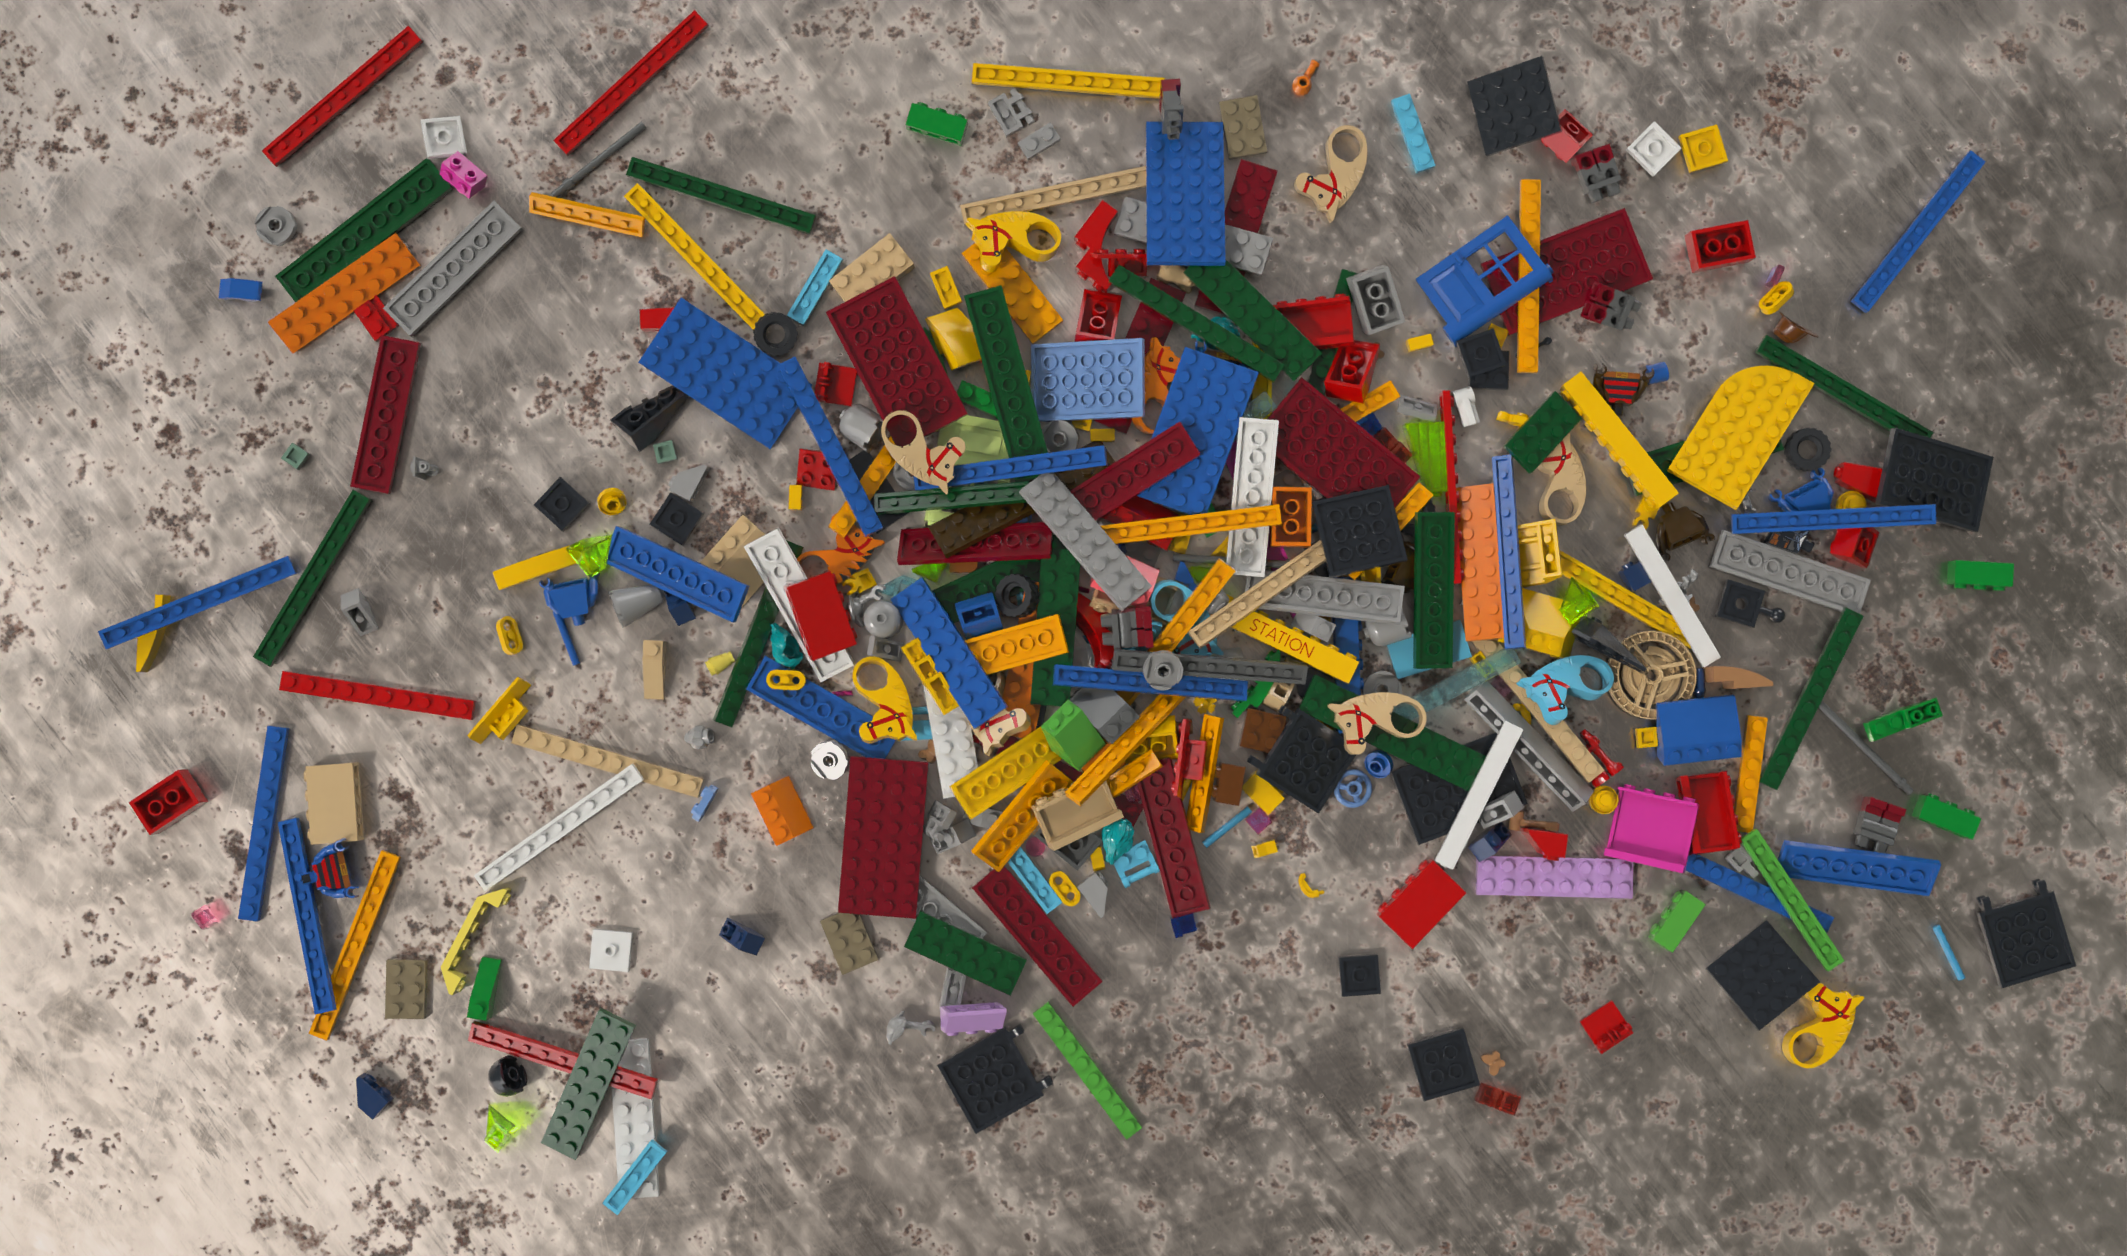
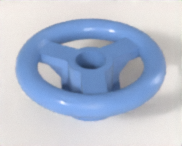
[1334,769,1372,808]

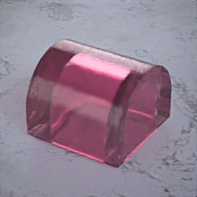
[191,905,218,930]

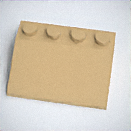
[700,515,766,607]

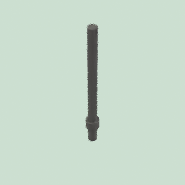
[551,121,646,198]

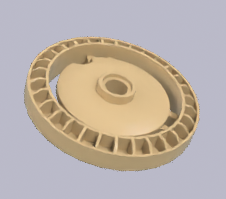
[1607,631,1696,719]

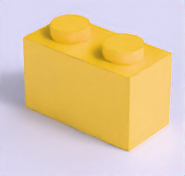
[1242,770,1285,815]

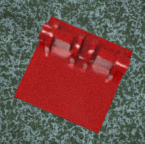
[814,362,857,407]
[796,448,836,491]
[1579,1000,1633,1054]

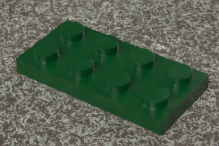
[1503,391,1582,474]

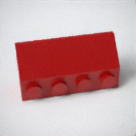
[1101,496,1181,552]

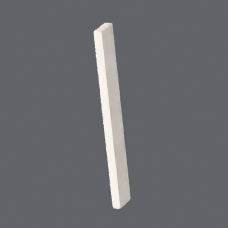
[1624,524,1721,667]
[1435,721,1523,870]

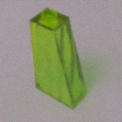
[1402,422,1447,497]

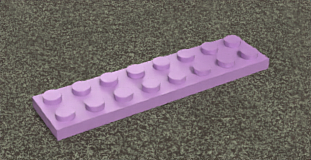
[1476,856,1633,899]

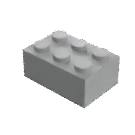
[1346,265,1405,335]

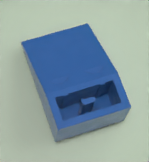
[955,592,1003,640]

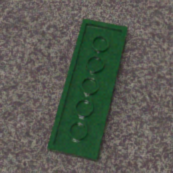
[904,910,1027,996]

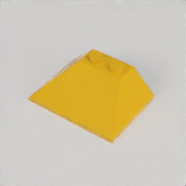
[1518,519,1562,587]
[1497,588,1583,659]

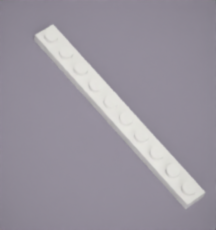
[474,764,644,891]

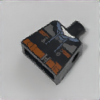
[1763,511,1815,554]

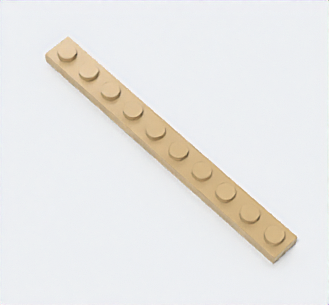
[960,166,1146,226]
[1188,540,1326,649]
[1464,630,1604,783]
[511,724,704,798]

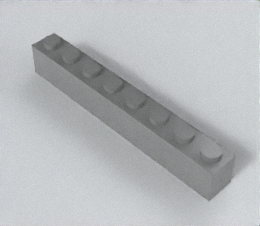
[1464,679,1594,812]

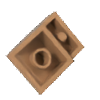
[1701,666,1773,689]

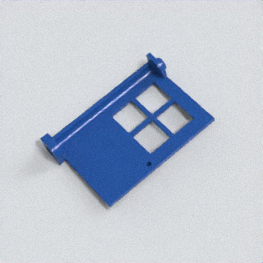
[1415,215,1554,348]

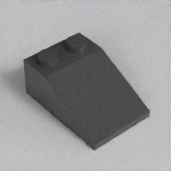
[1069,688,1140,744]
[1032,824,1102,870]

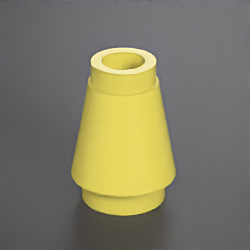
[705,651,735,676]

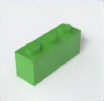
[1648,890,1706,953]

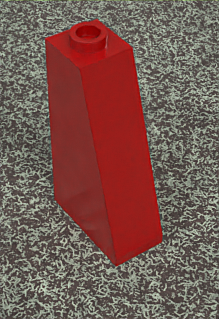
[1833,462,1883,507]

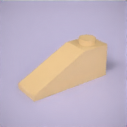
[642,640,667,700]
[1262,655,1304,713]

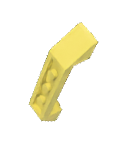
[441,887,512,995]

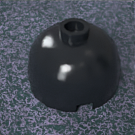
[488,1055,527,1097]

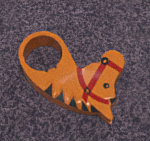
[797,513,885,586]

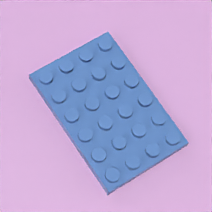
[1031,338,1145,422]

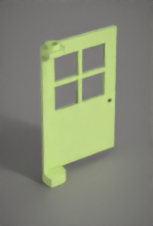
[924,415,1011,526]

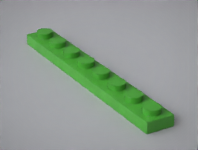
[1742,829,1845,972]
[1033,1001,1142,1140]

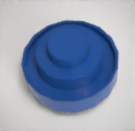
[1364,750,1394,778]

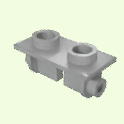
[410,456,439,480]

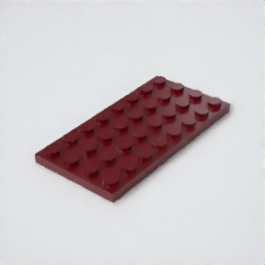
[1480,208,1653,336]
[826,276,968,448]
[1267,377,1421,508]
[838,756,929,919]

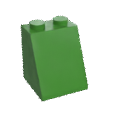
[1041,700,1105,771]

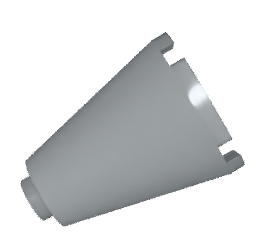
[608,585,665,628]

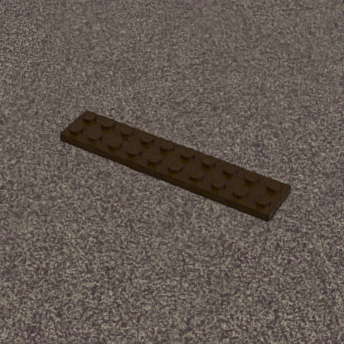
[928,441,1115,559]

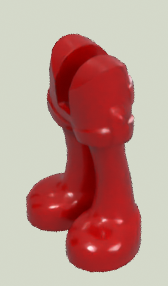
[1580,729,1624,788]

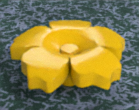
[1193,697,1217,714]

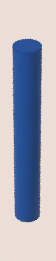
[553,611,580,666]

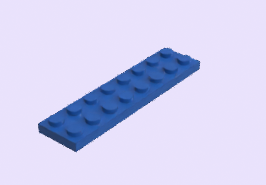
[603,526,750,622]
[890,577,1008,729]
[746,656,896,759]
[1778,840,1941,896]

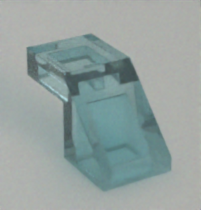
[878,575,917,597]

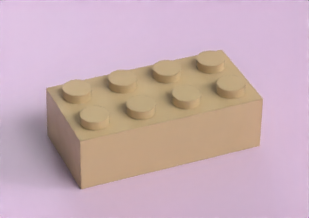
[829,233,915,302]

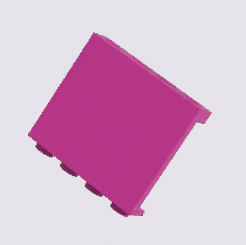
[1604,784,1699,874]

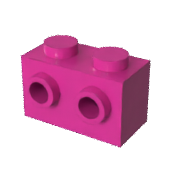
[440,151,488,199]

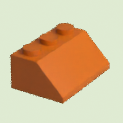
[751,776,814,846]

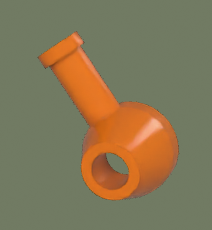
[1292,60,1320,96]

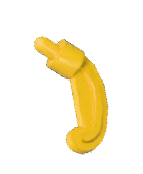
[1511,703,1531,725]
[1298,873,1324,898]

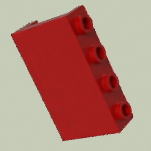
[1273,294,1355,350]
[783,570,857,661]
[1675,771,1742,855]
[1376,859,1466,949]

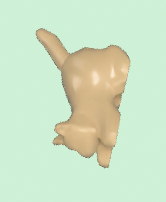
[1157,265,1195,294]

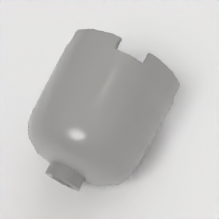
[839,404,887,453]
[863,601,903,639]
[1363,610,1412,647]

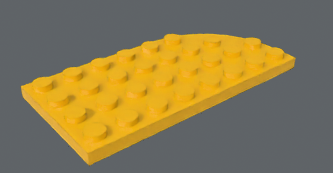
[1667,366,1815,510]

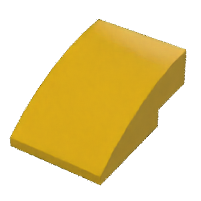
[925,308,981,371]

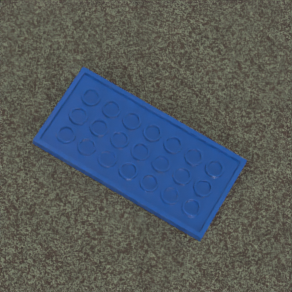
[1146,121,1225,266]
[638,298,812,449]
[1137,347,1259,515]

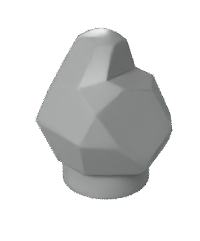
[684,726,714,749]

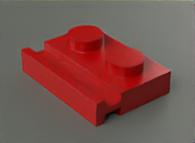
[353,295,400,342]

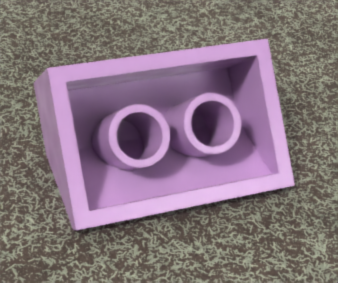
[940,1002,1006,1036]

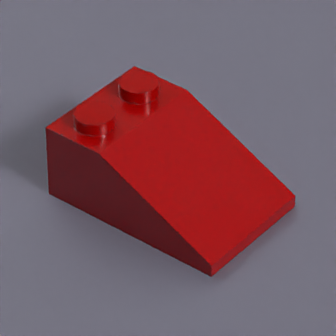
[1074,289,1122,342]
[1324,340,1380,403]

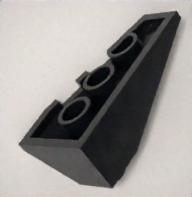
[610,385,689,452]
[1572,616,1648,676]

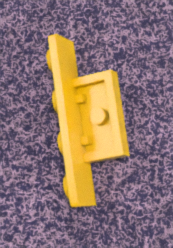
[467,677,531,744]

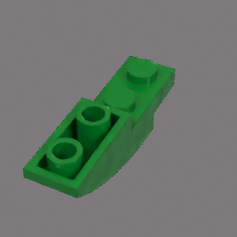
[1231,650,1281,718]
[1863,698,1943,742]

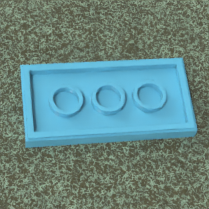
[1386,620,1472,679]

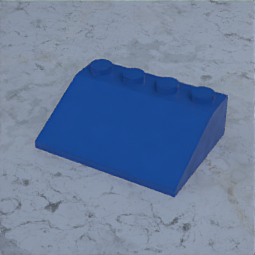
[1656,694,1742,766]

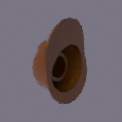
[1773,312,1819,343]

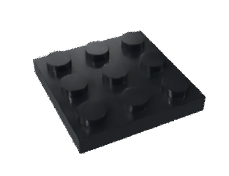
[1407,1027,1480,1101]

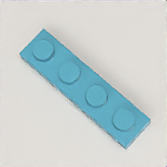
[1391,94,1436,173]
[787,249,843,326]
[1008,846,1062,914]
[602,1139,667,1216]

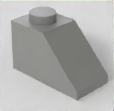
[669,465,710,503]
[341,588,378,636]
[1291,613,1336,643]
[1478,791,1524,829]
[962,808,1003,829]
[1077,871,1108,918]

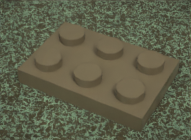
[1219,95,1267,160]
[820,913,879,975]
[385,959,428,1019]

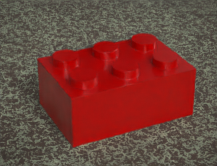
[1684,220,1756,273]
[128,769,208,835]

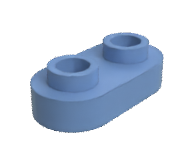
[691,784,719,822]

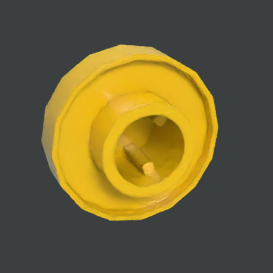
[597,488,627,515]
[1836,491,1866,509]
[1588,785,1618,814]

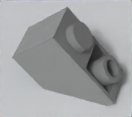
[929,818,977,854]

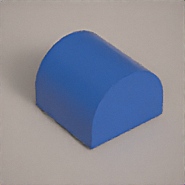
[1645,362,1669,385]

